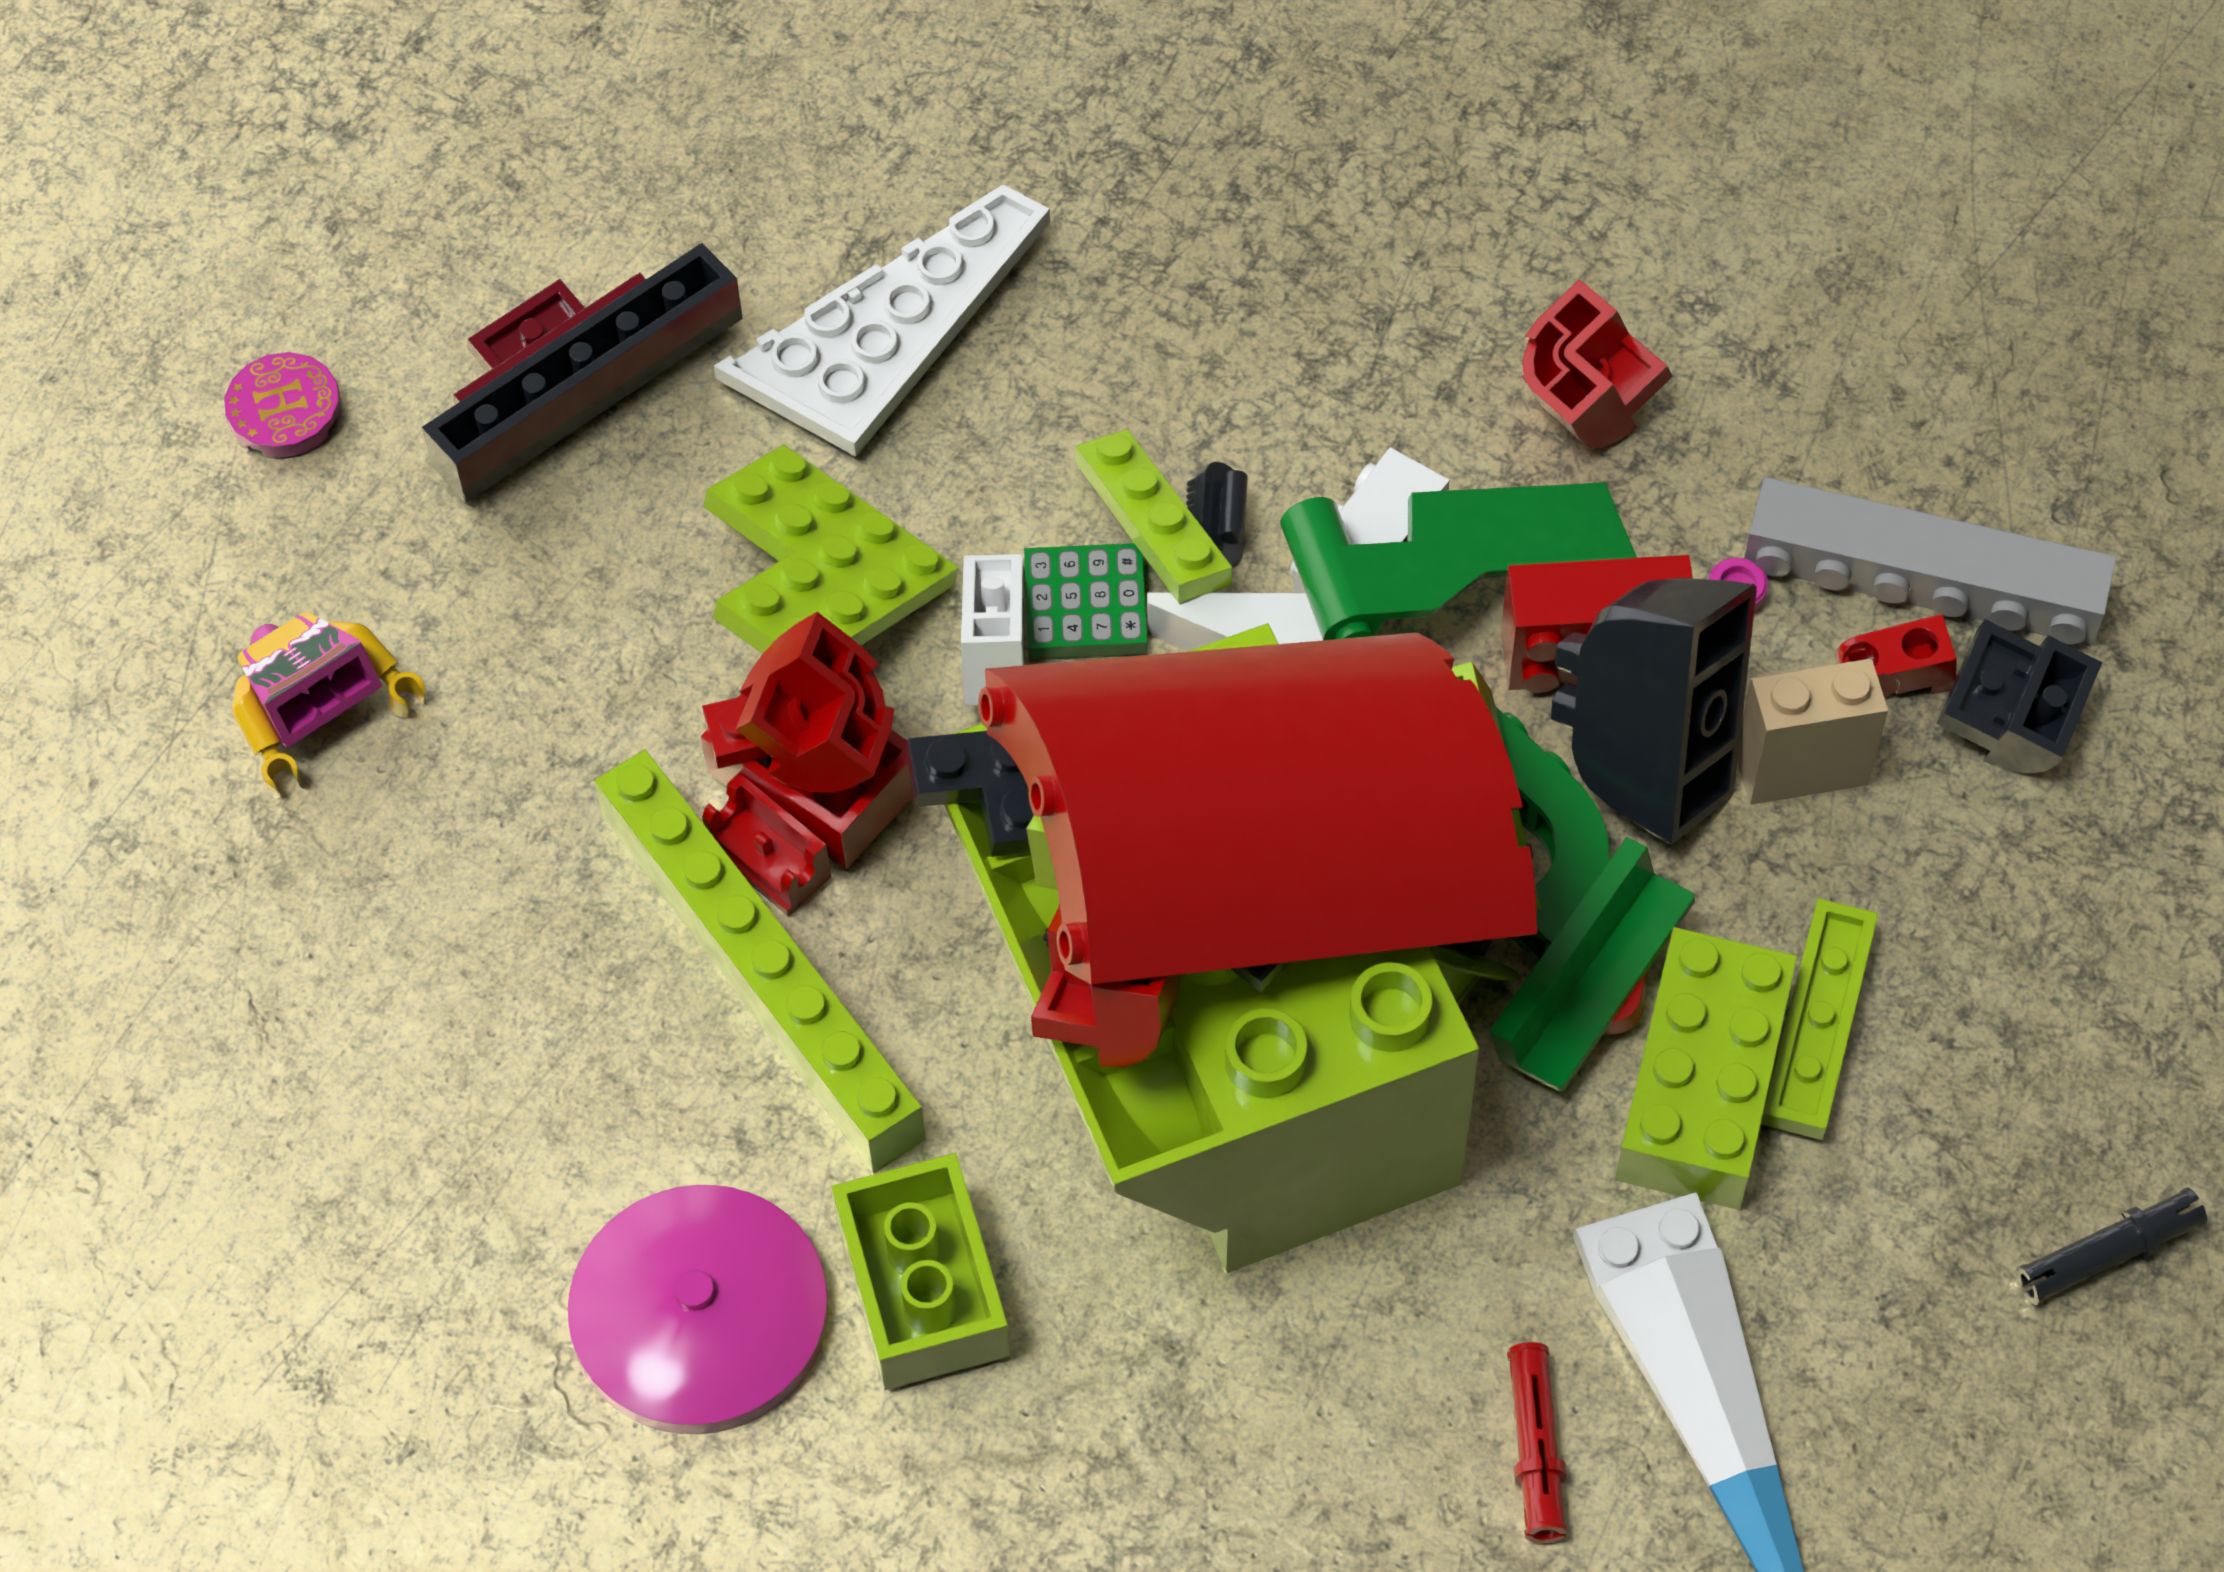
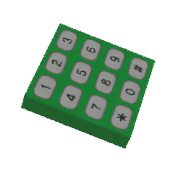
[1024,543,1147,659]

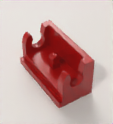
[702,772,831,917]

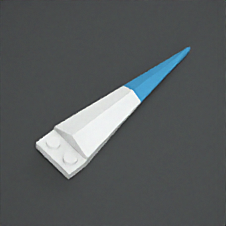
[1573,1192,1804,1572]

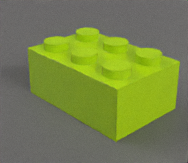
[831,1153,1010,1390]

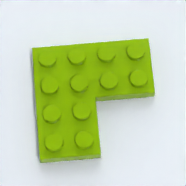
[703,444,959,654]

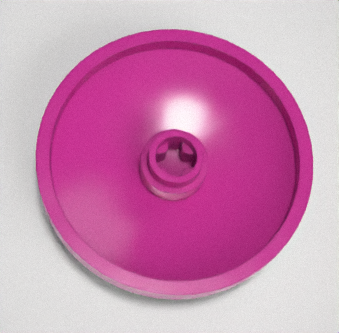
[568,1185,829,1435]

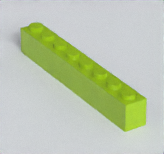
[594,749,926,1173]

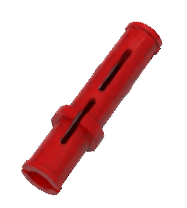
[1507,1342,1568,1543]

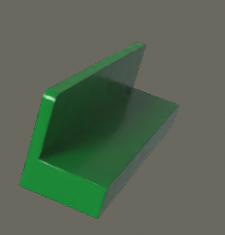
[1489,837,1695,1091]

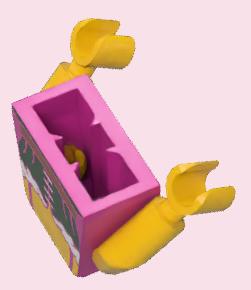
[232,612,425,797]

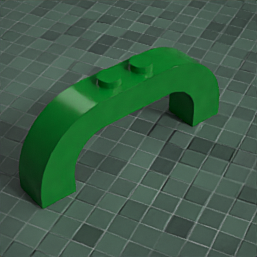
[1495,706,1610,963]

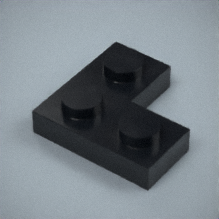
[906,731,1034,857]

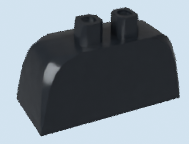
[1550,578,1757,844]

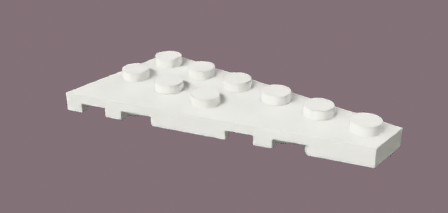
[713,184,1050,457]

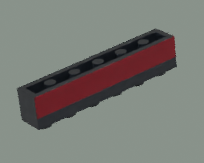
[422,243,743,503]

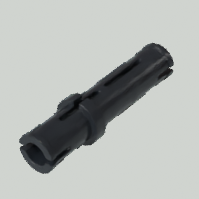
[2016,1187,2208,1305]

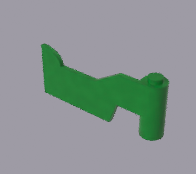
[1280,482,1637,640]

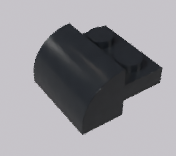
[1936,619,2102,773]

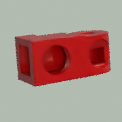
[1834,614,1957,697]

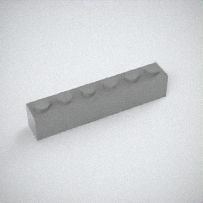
[1744,477,2117,647]

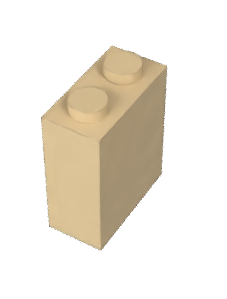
[1738,659,1888,805]

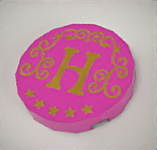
[224,352,342,458]

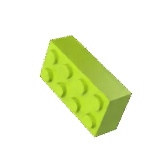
[1615,927,1797,1210]

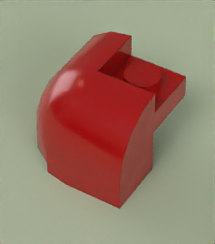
[1522,279,1673,448]
[736,611,895,793]
[1031,904,1181,1067]

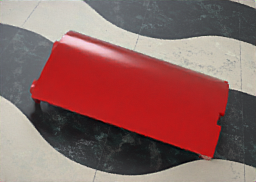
[978,633,1537,984]

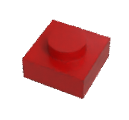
[702,696,770,769]

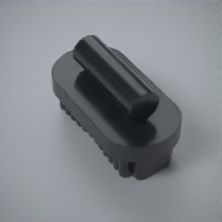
[1186,462,1248,566]

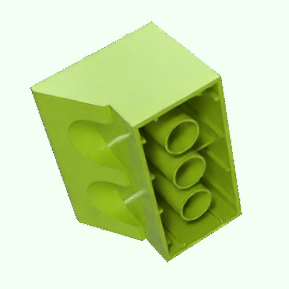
[944,623,1479,1273]

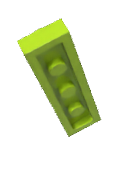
[1075,429,1232,603]
[1761,898,1878,1140]

